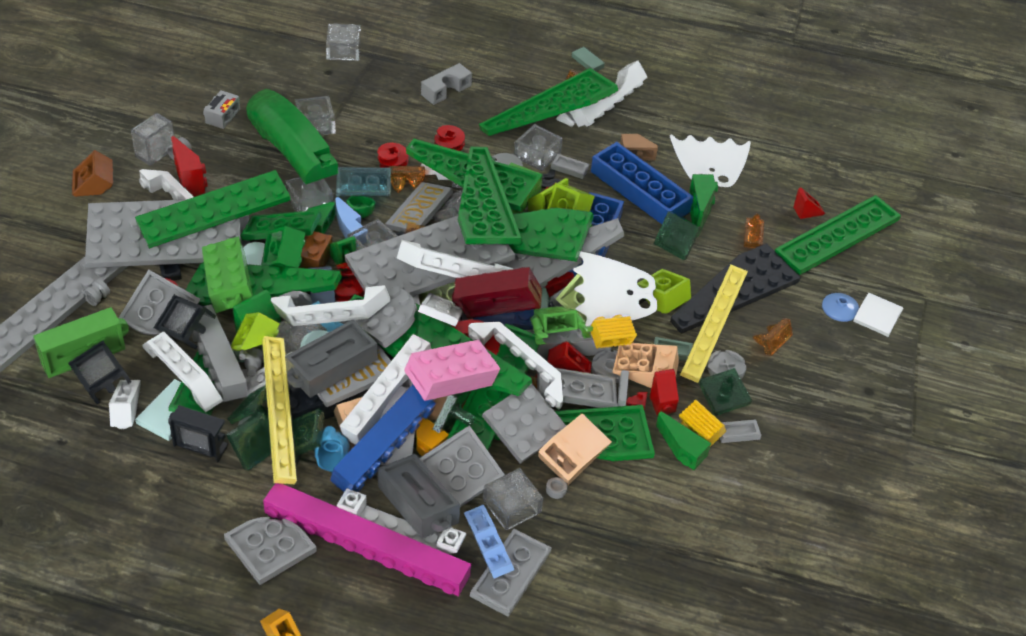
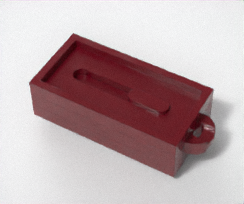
[452,267,542,319]

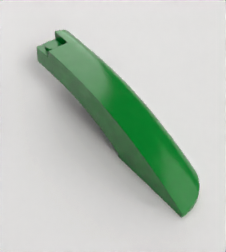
[246,89,338,185]

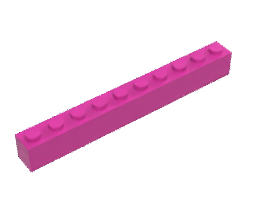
[263,483,471,596]

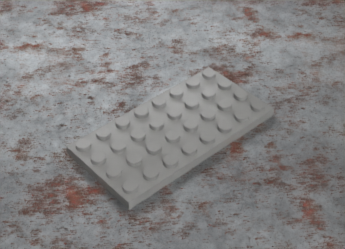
[85,200,241,268]
[345,216,515,297]

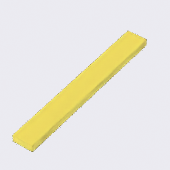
[680,264,748,383]
[262,336,297,484]

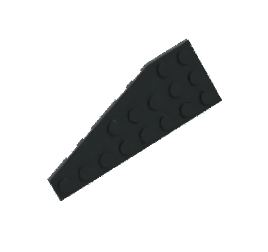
[670,243,801,334]

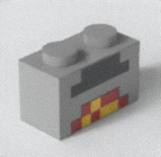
[203,90,240,129]

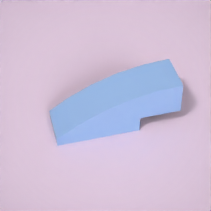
[335,197,367,248]

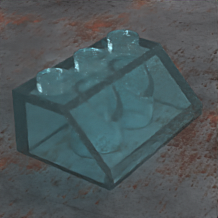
[336,167,391,196]

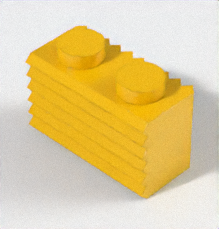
[591,315,637,349]
[679,400,726,447]

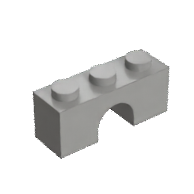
[421,63,472,105]

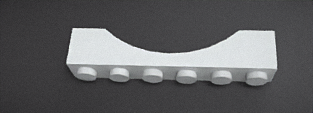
[569,61,647,127]
[340,334,431,445]

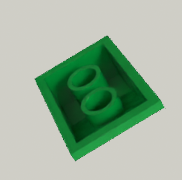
[689,174,718,237]

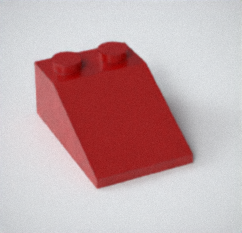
[171,136,208,197]

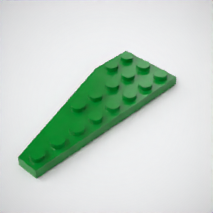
[479,68,619,136]
[406,139,542,211]
[457,147,522,245]
[508,208,594,262]
[185,262,342,308]
[377,303,532,396]
[494,405,655,461]

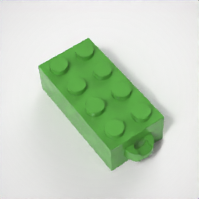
[202,236,253,313]
[33,307,129,378]

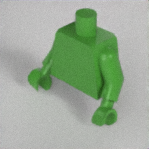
[530,306,593,345]

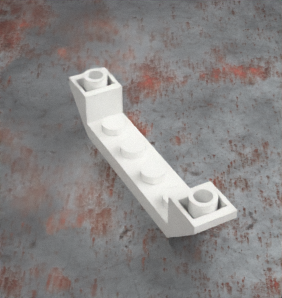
[139,169,193,200]
[397,240,513,278]
[271,285,391,326]
[468,322,563,410]
[142,332,223,412]
[337,488,466,554]

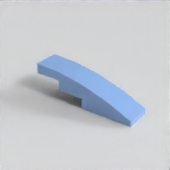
[464,504,514,578]

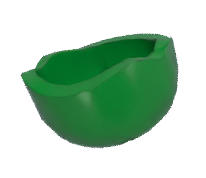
[346,196,375,218]

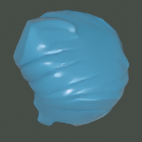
[314,426,350,473]

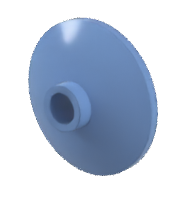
[822,293,859,322]

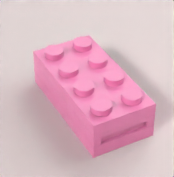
[404,340,500,401]

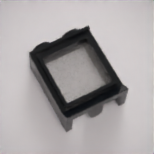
[153,294,216,350]
[68,341,132,405]
[168,405,228,463]

